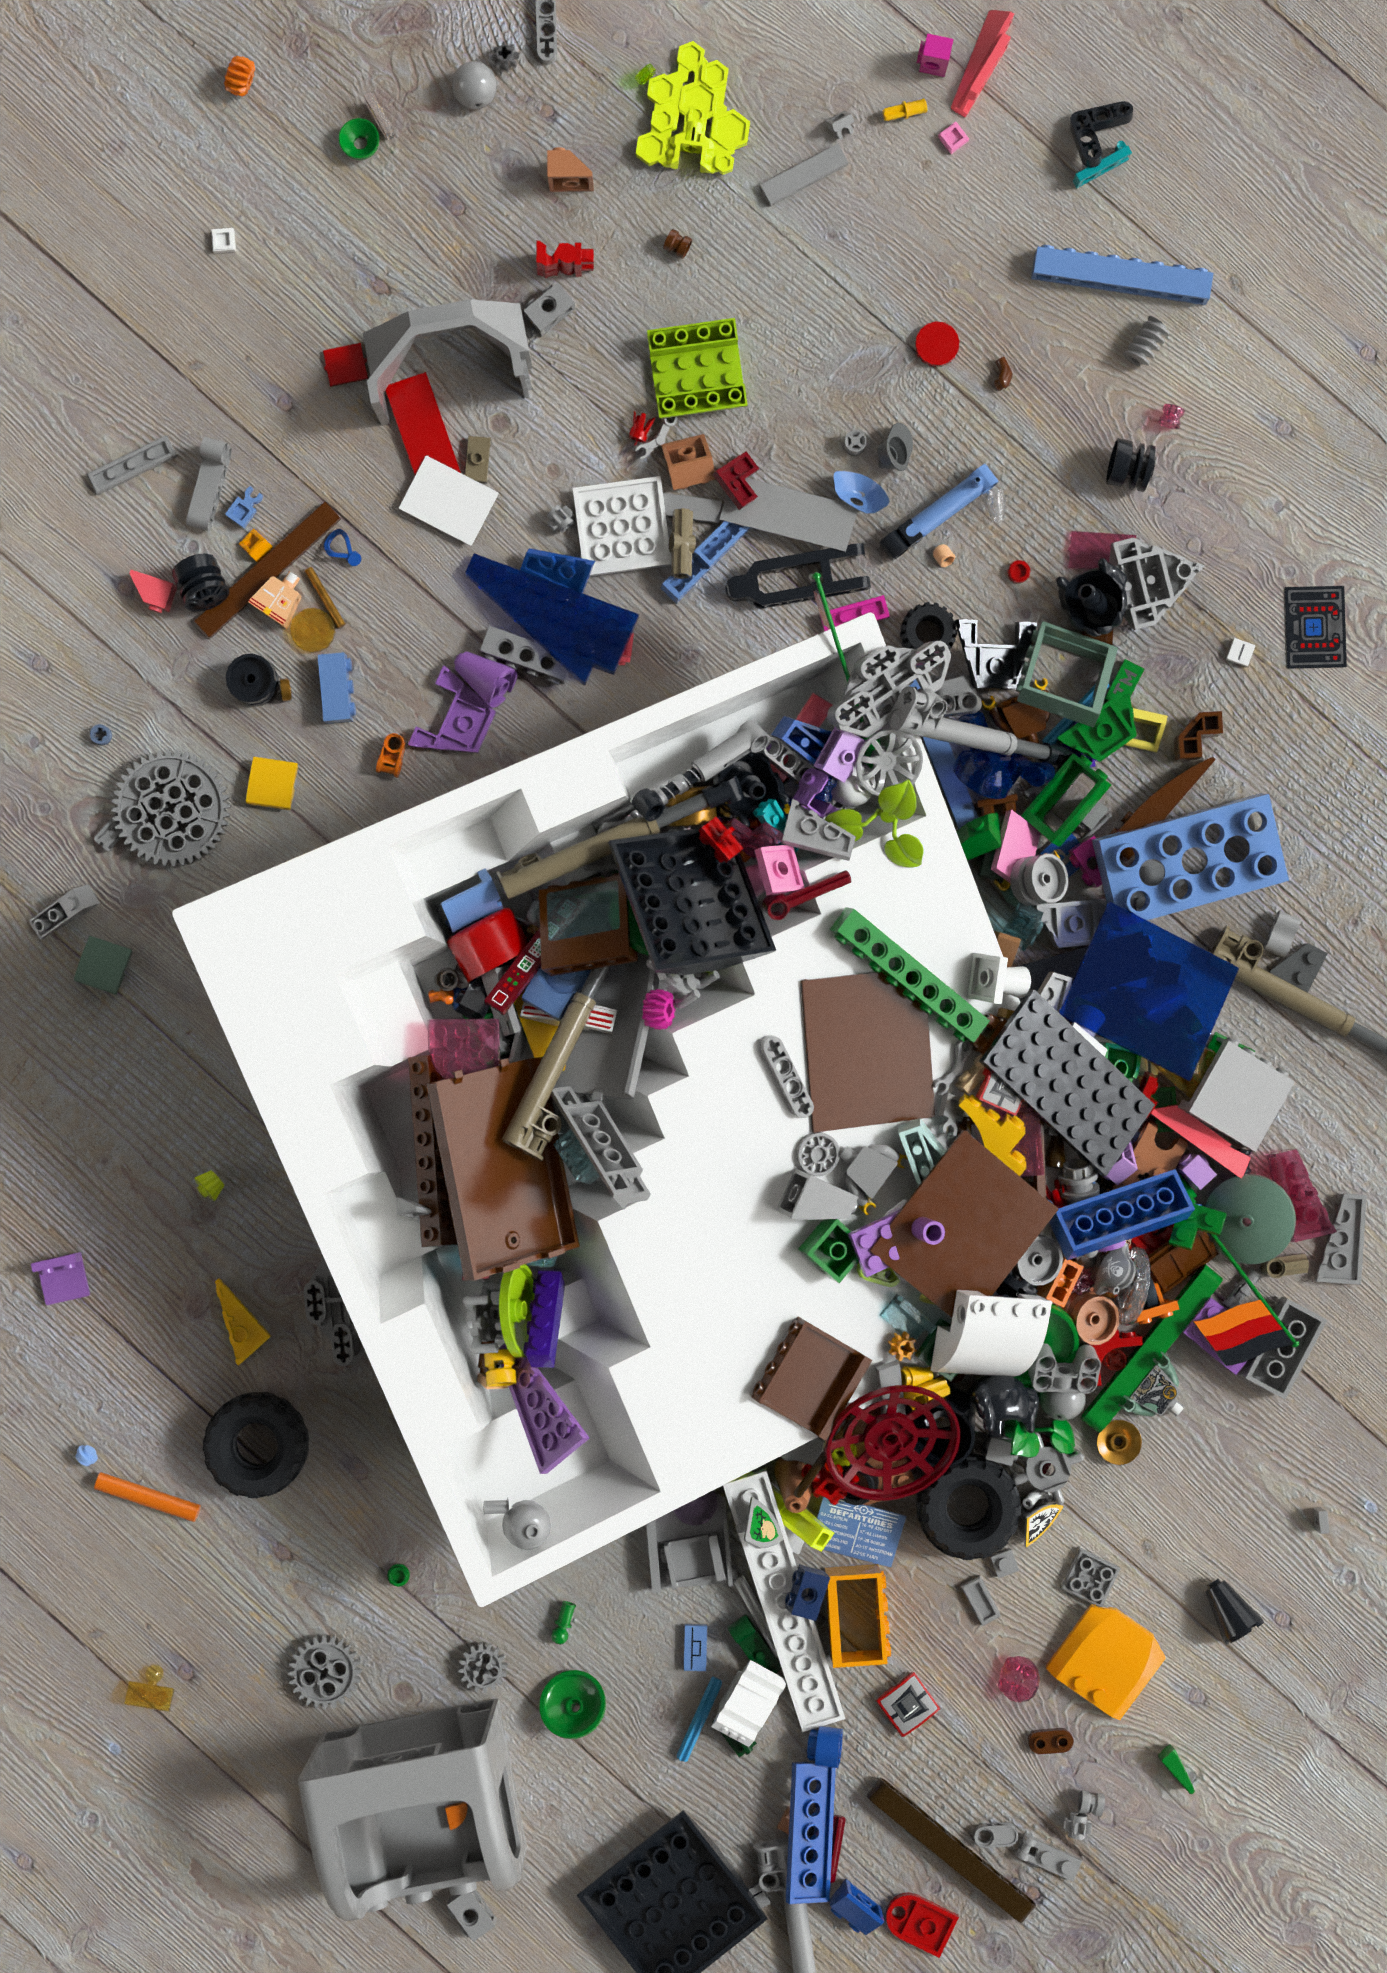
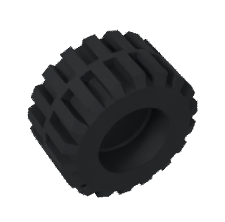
[899,602,957,661]

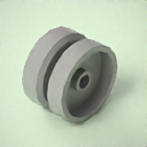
[1010,854,1068,906]
[1011,1234,1063,1285]

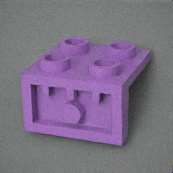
[31,1252,90,1305]

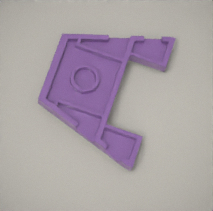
[408,666,496,753]

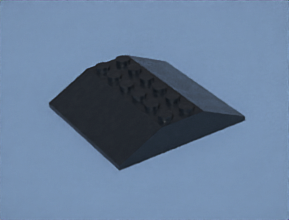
[608,824,776,975]
[577,1810,768,1973]

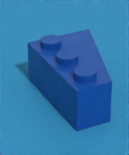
[771,716,832,779]

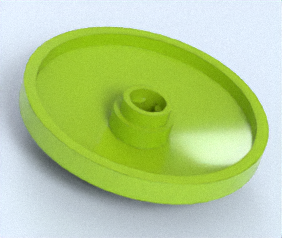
[499,1264,535,1358]

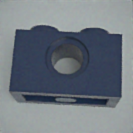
[785,1564,830,1621]

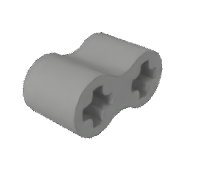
[1263,910,1301,958]

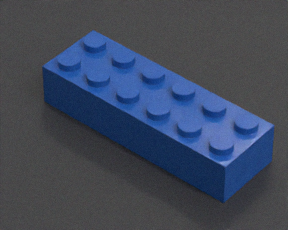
[1049,1169,1195,1260]

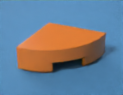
[445,1802,468,1830]

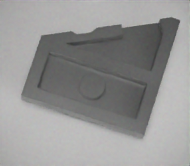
[1268,943,1328,992]

